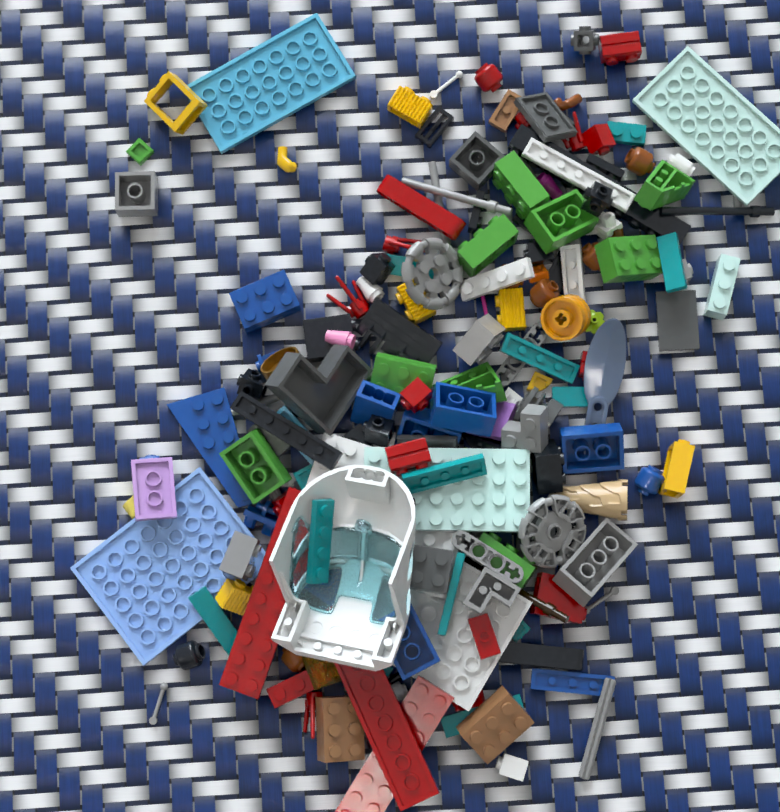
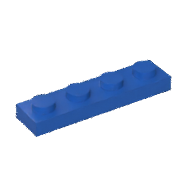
[530,668,615,697]

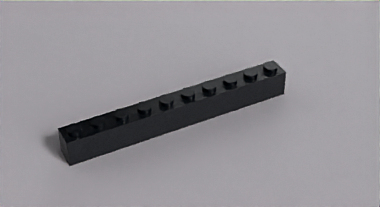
[508,124,691,245]

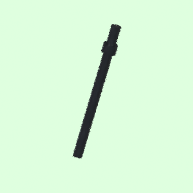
[660,206,775,218]

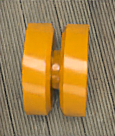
[540,294,591,341]

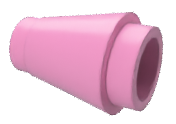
[325,330,356,350]

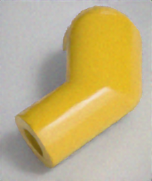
[277,146,297,173]

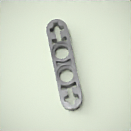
[496,322,548,387]
[452,530,524,584]

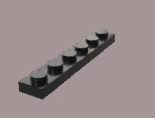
[230,391,343,470]

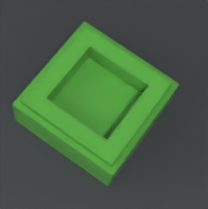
[126,138,154,166]

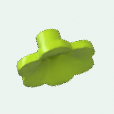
[585,310,605,334]

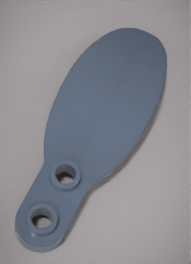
[583,318,626,425]

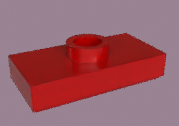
[468,613,501,660]

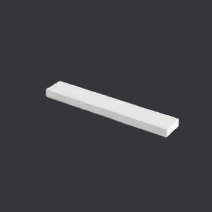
[521,137,636,213]

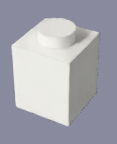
[495,753,529,782]

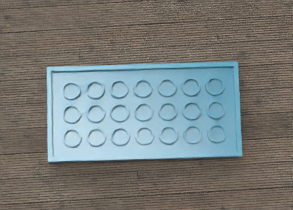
[187,13,356,154]

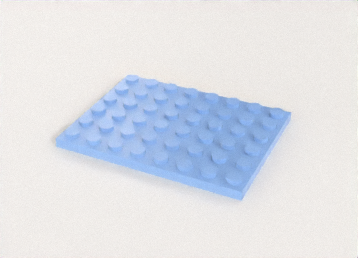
[70,467,266,666]

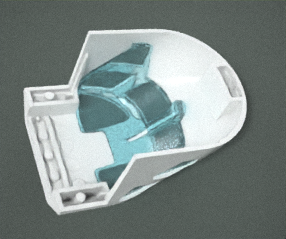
[269,465,416,672]

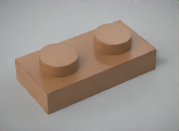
[488,89,521,133]

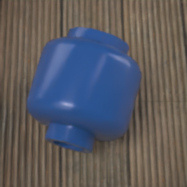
[634,465,665,496]

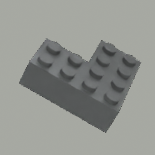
[265,344,373,436]

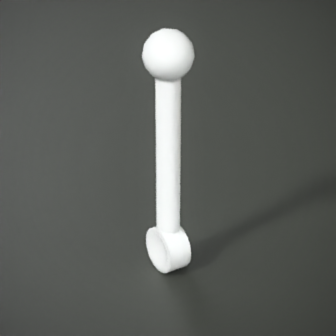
[430,71,463,99]

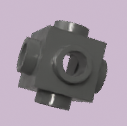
[571,26,599,54]

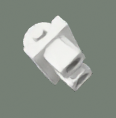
[594,211,623,239]

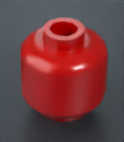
[474,63,503,93]

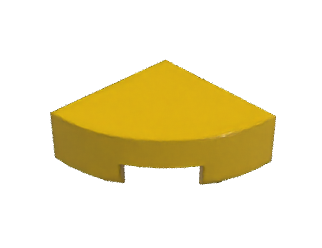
[526,371,553,392]

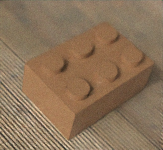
[456,685,535,765]
[315,695,365,763]

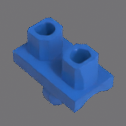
[243,500,278,537]

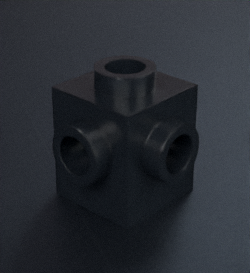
[581,181,613,217]
[237,368,268,402]

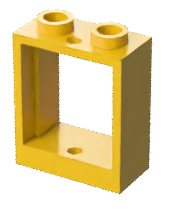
[144,71,208,135]
[658,439,695,499]

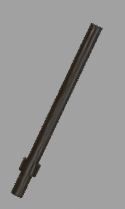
[464,557,569,624]

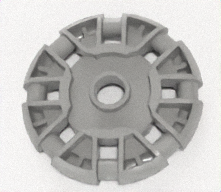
[401,237,463,310]
[518,494,586,568]

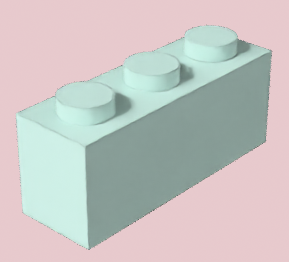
[703,254,741,320]

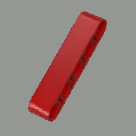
[376,174,466,241]

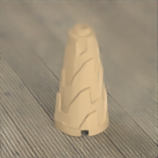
[549,479,628,521]

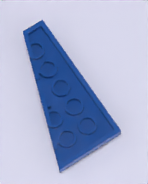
[166,387,258,508]

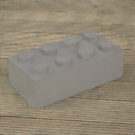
[552,517,638,607]

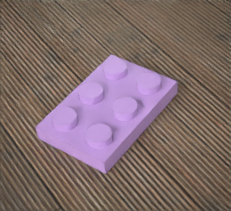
[131,457,177,521]

